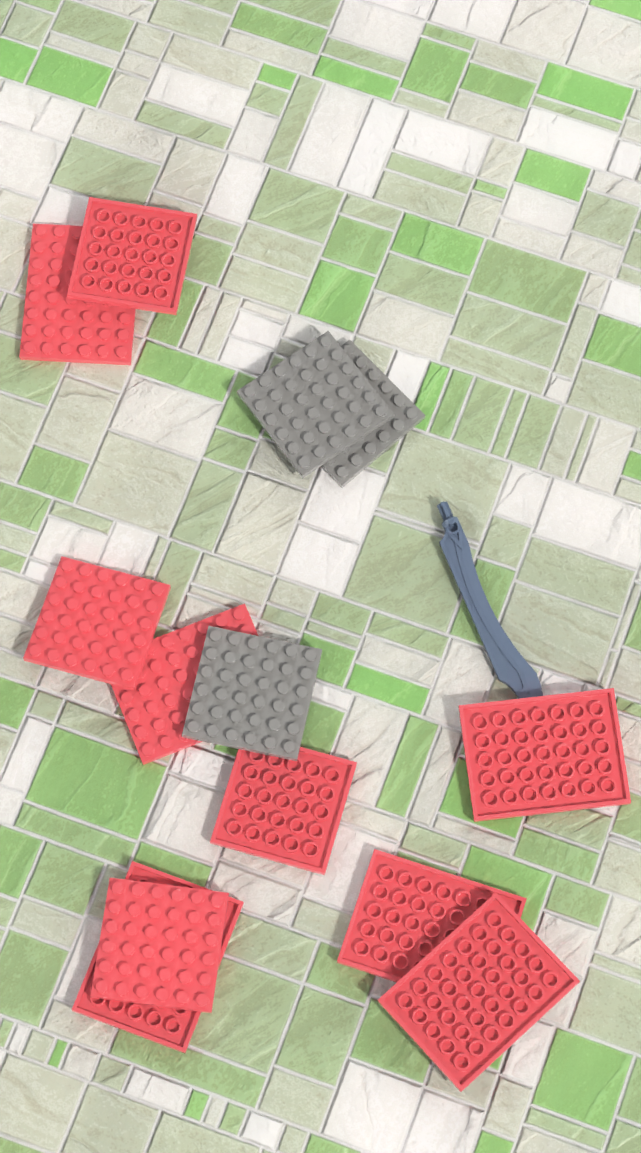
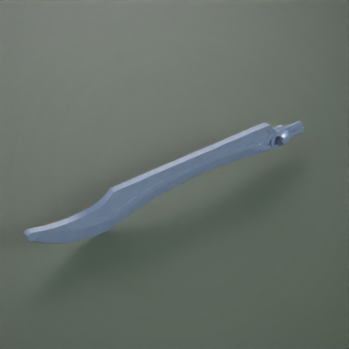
[437,501,543,699]

